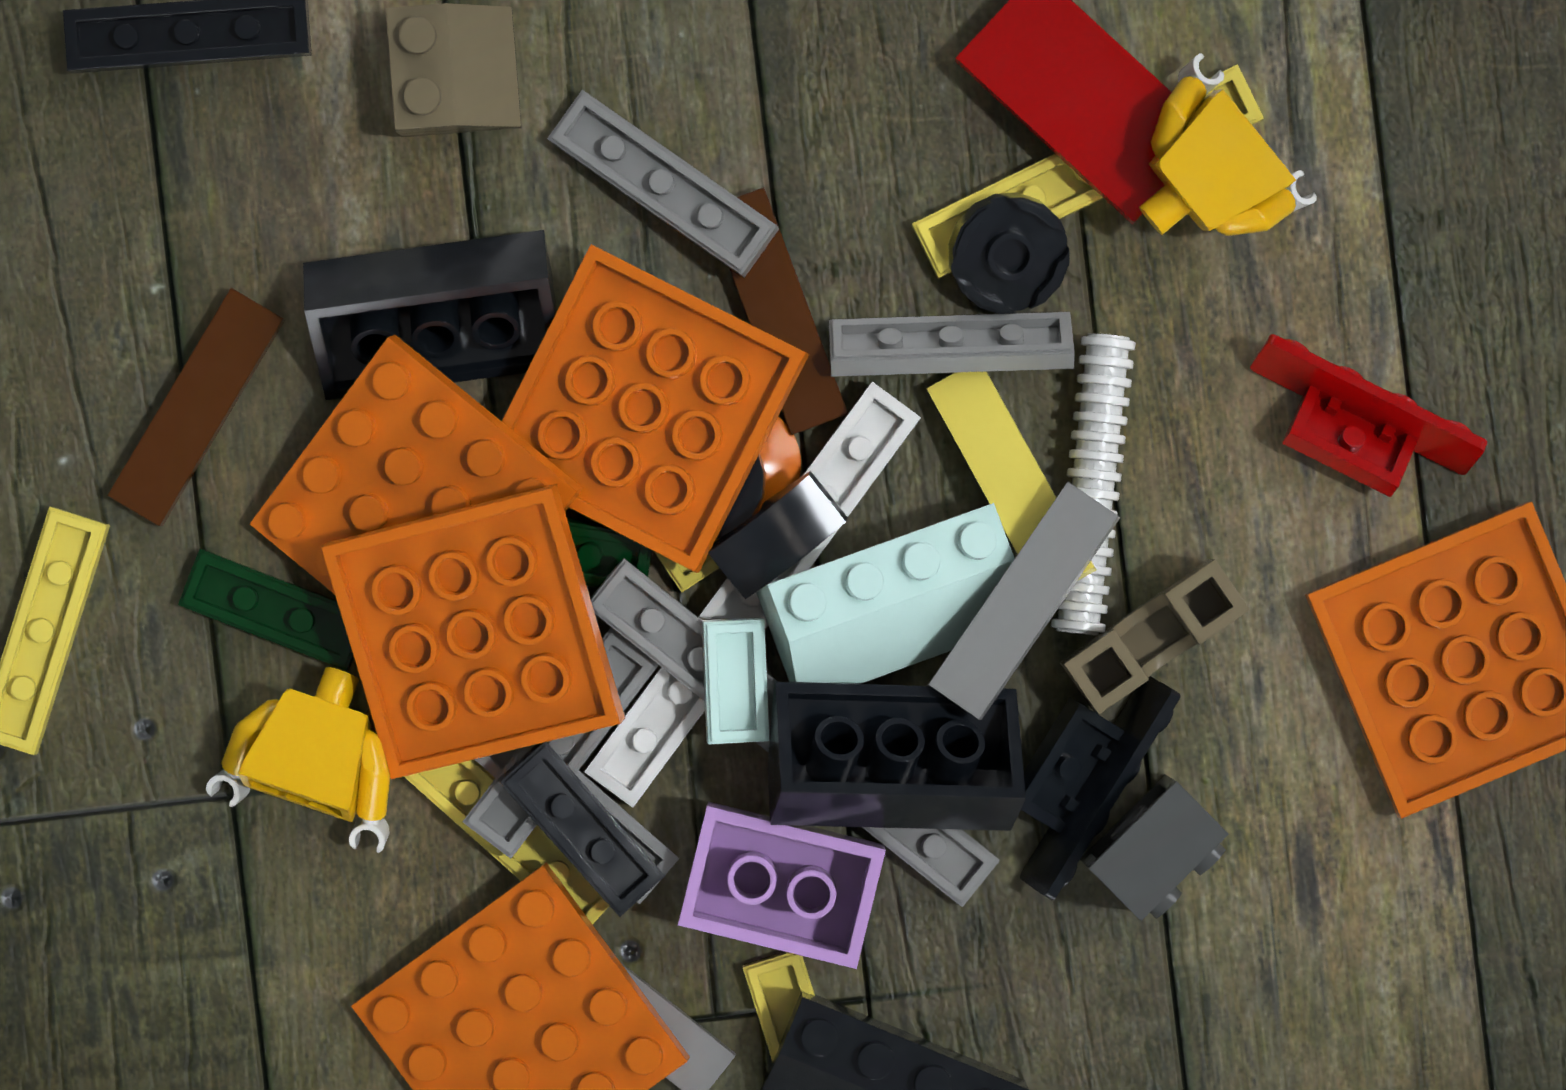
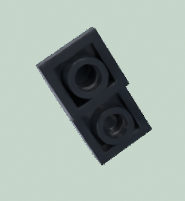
[708,471,848,599]

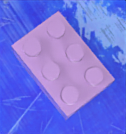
[678,802,886,969]

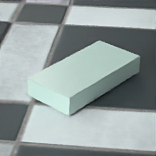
[702,618,769,744]

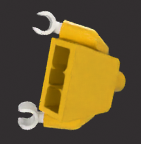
[1139,53,1317,236]
[206,667,390,853]

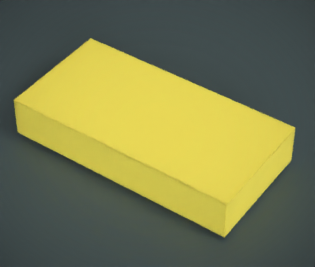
[743,952,815,1062]

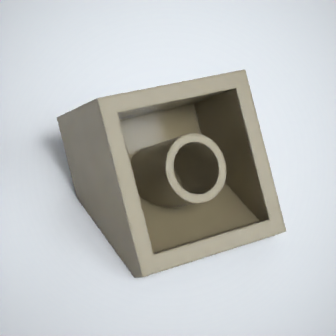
[385,3,522,137]

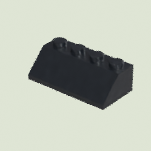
[303,230,557,400]
[767,682,1026,831]
[760,991,1029,1090]

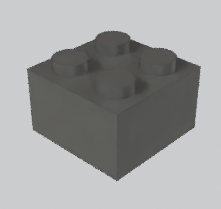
[1080,775,1229,921]

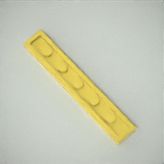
[912,64,1264,279]

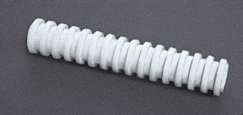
[1051,333,1136,635]

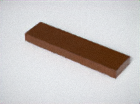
[729,187,848,435]
[107,288,285,527]

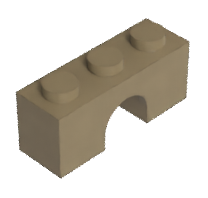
[1059,559,1250,714]

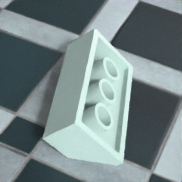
[756,503,1015,684]

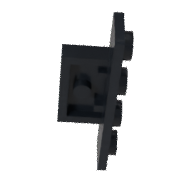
[1020,676,1181,900]

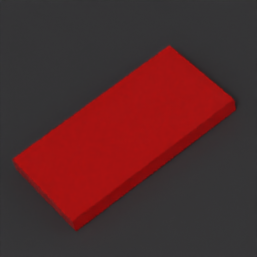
[955,0,1172,225]

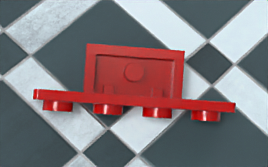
[1250,334,1488,497]

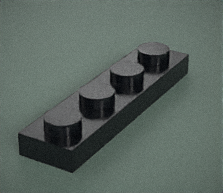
[63,0,312,73]

